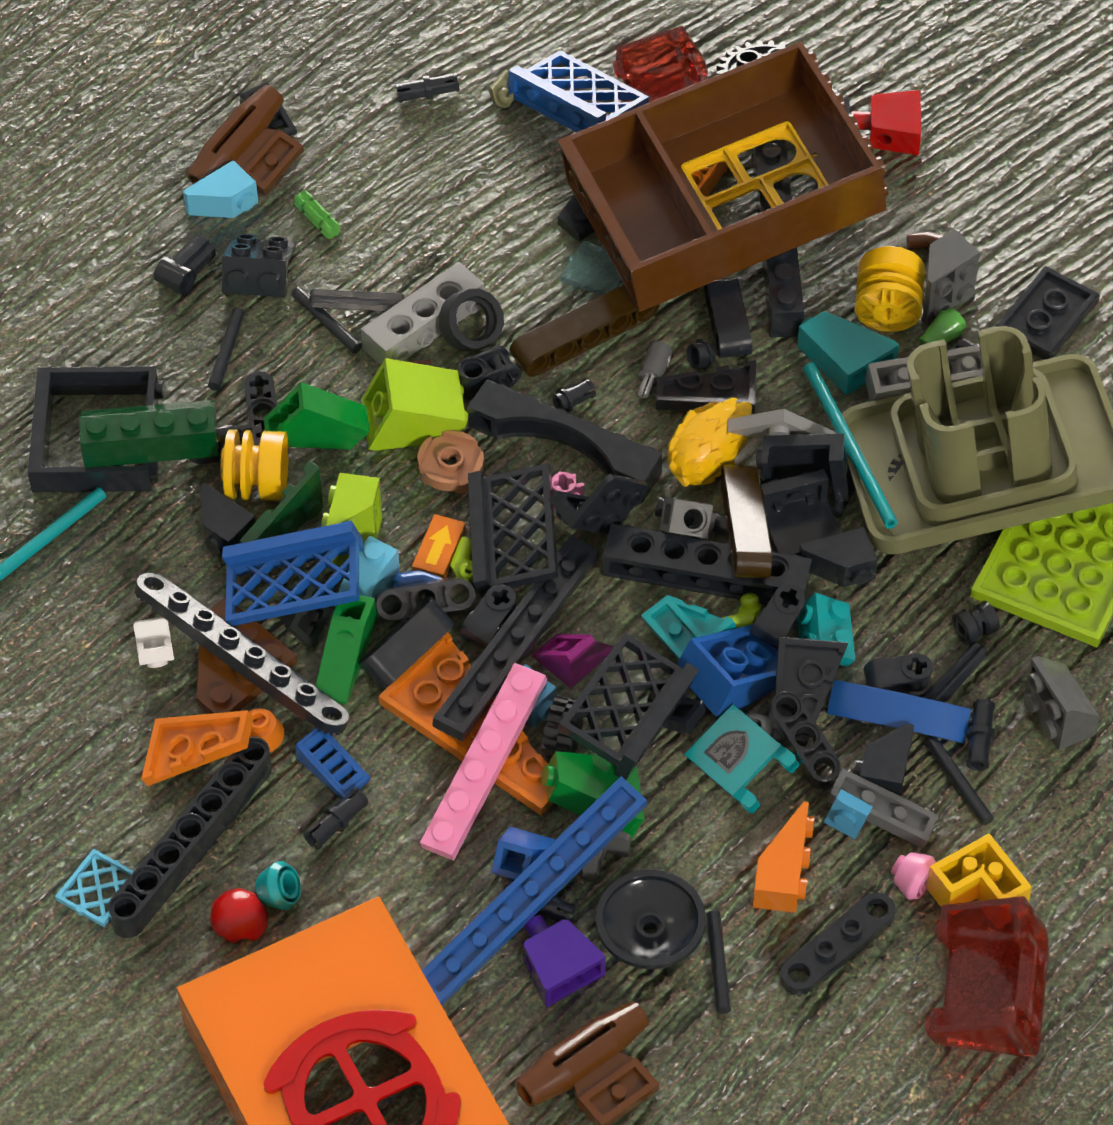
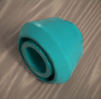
[254,861,301,910]

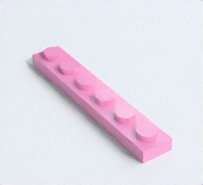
[420,663,547,861]

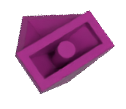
[532,634,615,688]

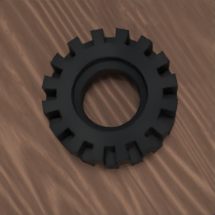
[541,695,584,759]

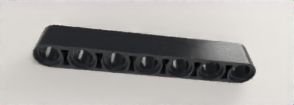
[108,737,272,938]

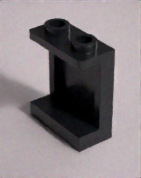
[756,433,850,501]

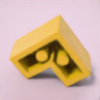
[926,833,1032,925]

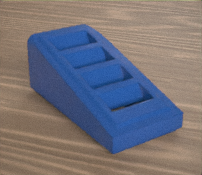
[295,728,370,799]

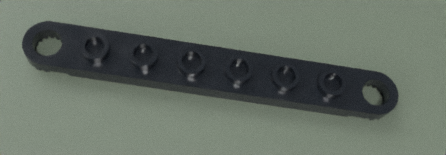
[134,573,349,736]

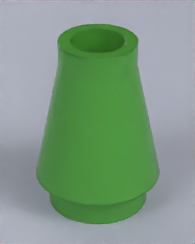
[918,308,966,346]

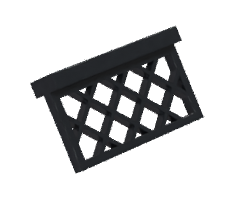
[468,463,558,599]
[557,633,699,780]

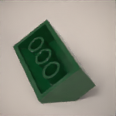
[79,400,219,468]

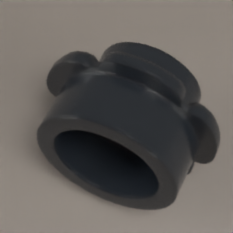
[687,338,716,370]

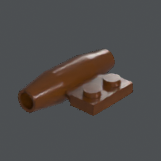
[186,85,304,195]
[515,1001,660,1125]

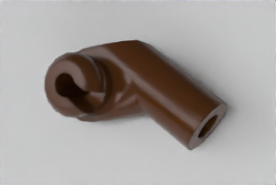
[907,231,944,250]

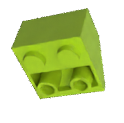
[321,473,382,566]

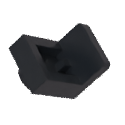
[647,678,706,734]

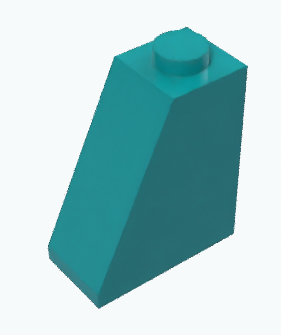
[797,311,899,395]

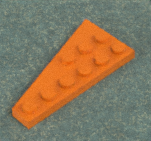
[378,632,553,816]

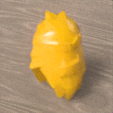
[667,397,752,487]

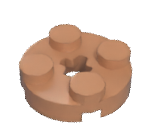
[417,430,484,494]

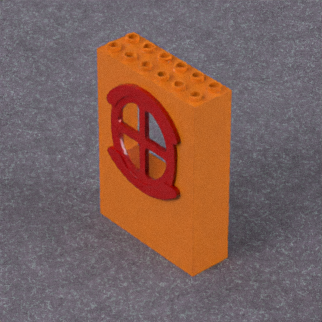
[176,896,509,1125]

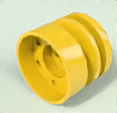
[854,246,925,332]
[221,430,289,502]

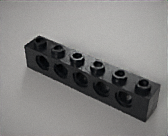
[602,524,812,608]

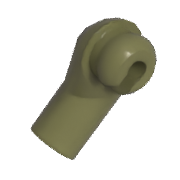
[489,69,514,108]

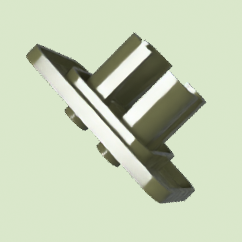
[842,326,1113,554]

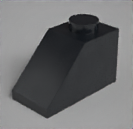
[200,482,256,555]
[799,527,878,587]
[854,724,914,796]

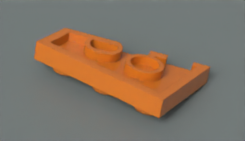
[141,710,254,786]

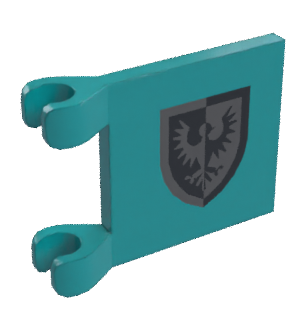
[685,704,800,814]

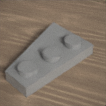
[728,409,837,440]

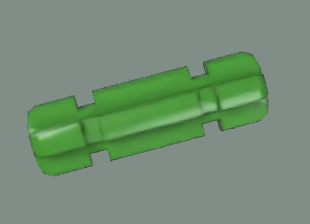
[294,190,341,239]

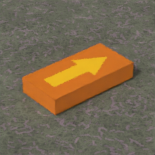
[412,514,466,578]

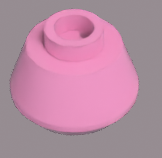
[891,852,936,900]

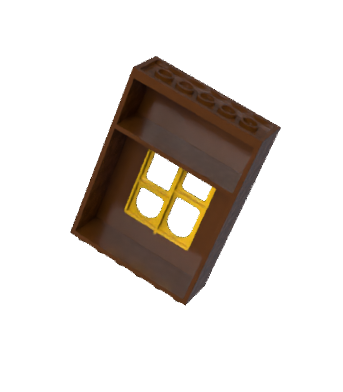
[558,41,889,312]

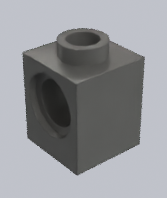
[659,497,715,539]

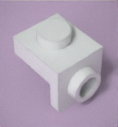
[133,617,174,668]

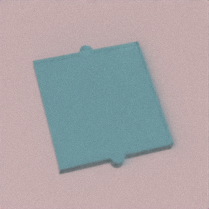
[561,240,623,295]

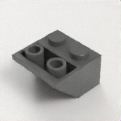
[922,229,980,324]
[1023,656,1099,751]

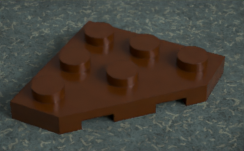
[197,596,297,714]

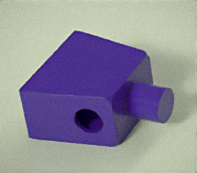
[523,915,606,1008]

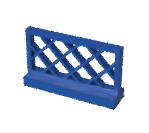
[509,51,649,132]
[222,521,363,626]

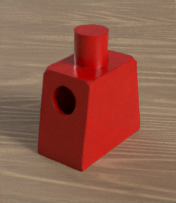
[851,90,921,155]

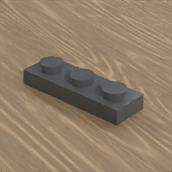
[826,768,939,849]

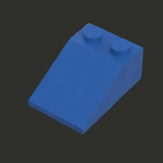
[676,625,777,716]

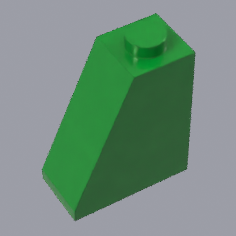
[264,382,370,450]
[542,751,644,838]

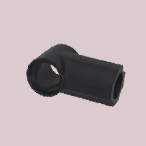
[154,235,216,296]

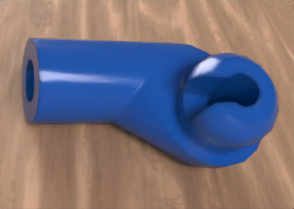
[392,570,443,592]

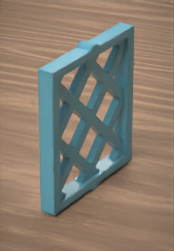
[55,849,134,927]

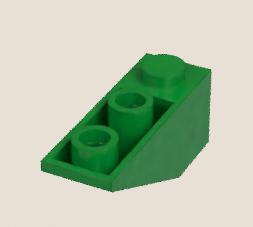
[315,591,377,705]

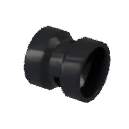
[952,600,1000,645]

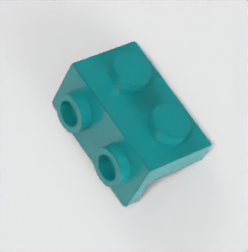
[796,593,855,667]

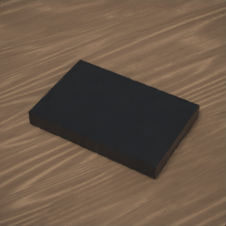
[995,266,1100,360]

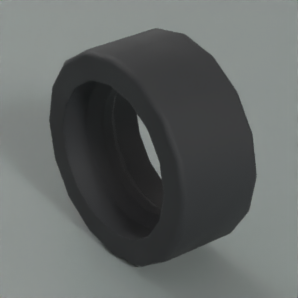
[439,288,504,351]

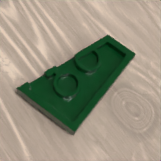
[240,461,323,543]

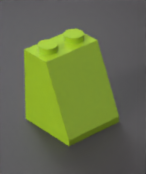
[361,358,468,451]

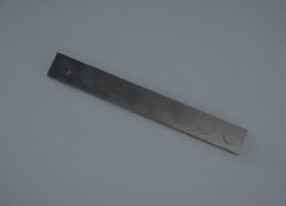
[432,536,600,742]

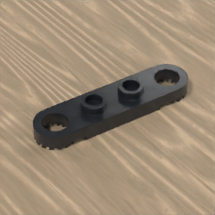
[780,892,896,996]

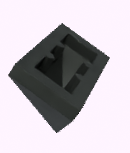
[280,577,337,649]

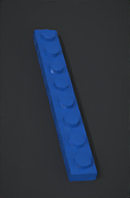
[422,777,648,1006]

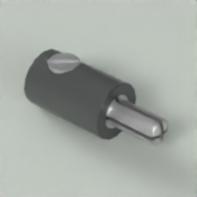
[638,341,672,398]

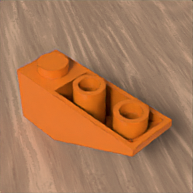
[753,802,814,913]

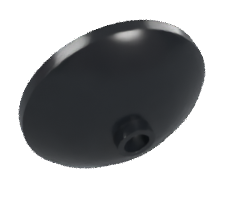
[596,870,706,969]

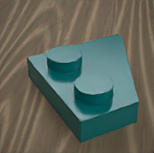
[641,595,736,660]

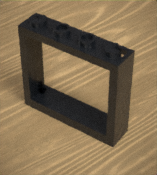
[28,366,164,492]

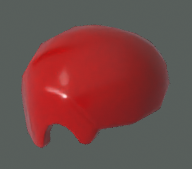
[209,888,269,944]

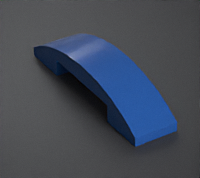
[827,680,972,744]

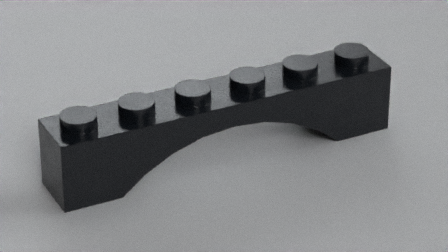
[468,379,662,502]

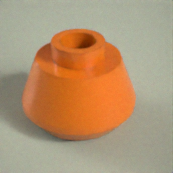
[249,708,284,752]

